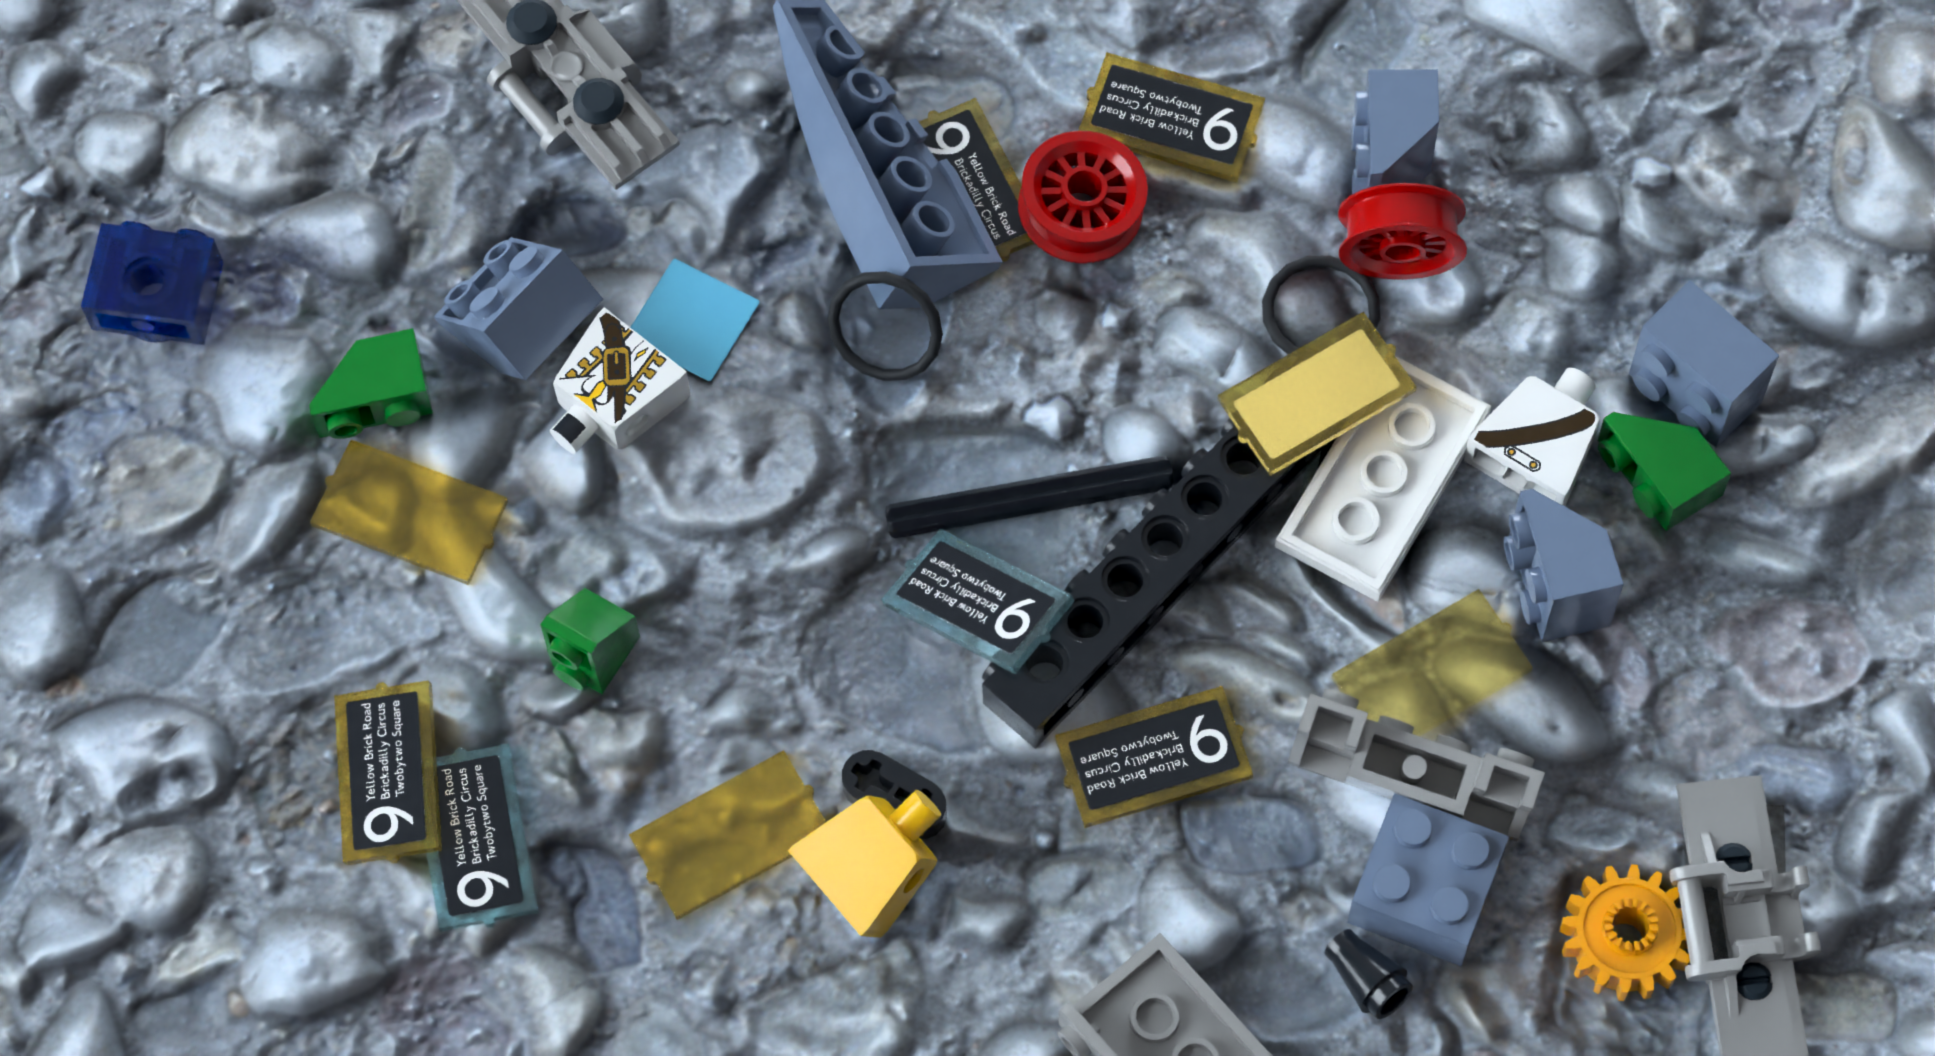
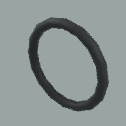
[1262,255,1381,362]
[827,271,943,381]

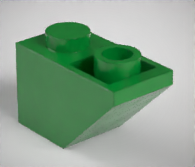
[309,328,433,439]
[1597,412,1731,531]
[540,588,640,694]

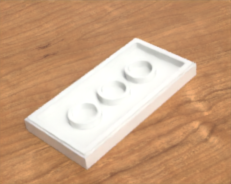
[1275,352,1491,602]

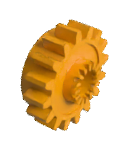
[1559,864,1690,1001]

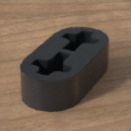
[842,750,947,839]

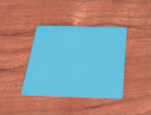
[630,259,760,381]

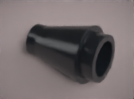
[1324,929,1413,1019]

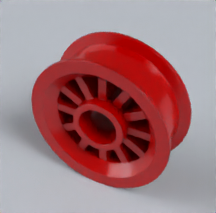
[1018,131,1148,263]
[1338,183,1467,280]

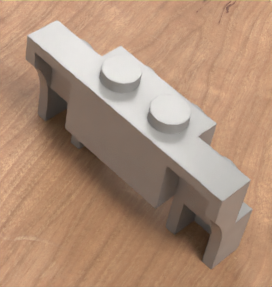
[1287,689,1545,841]

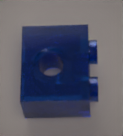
[81,221,224,345]

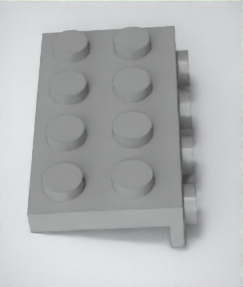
[1057,933,1272,1056]

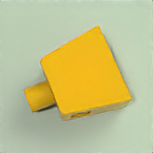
[788,790,941,938]

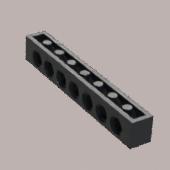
[982,358,1349,749]

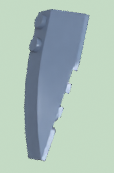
[773,0,1003,309]

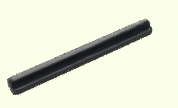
[885,455,1174,538]

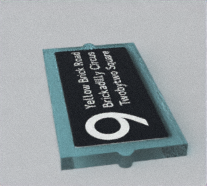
[881,529,1074,674]
[422,744,539,932]

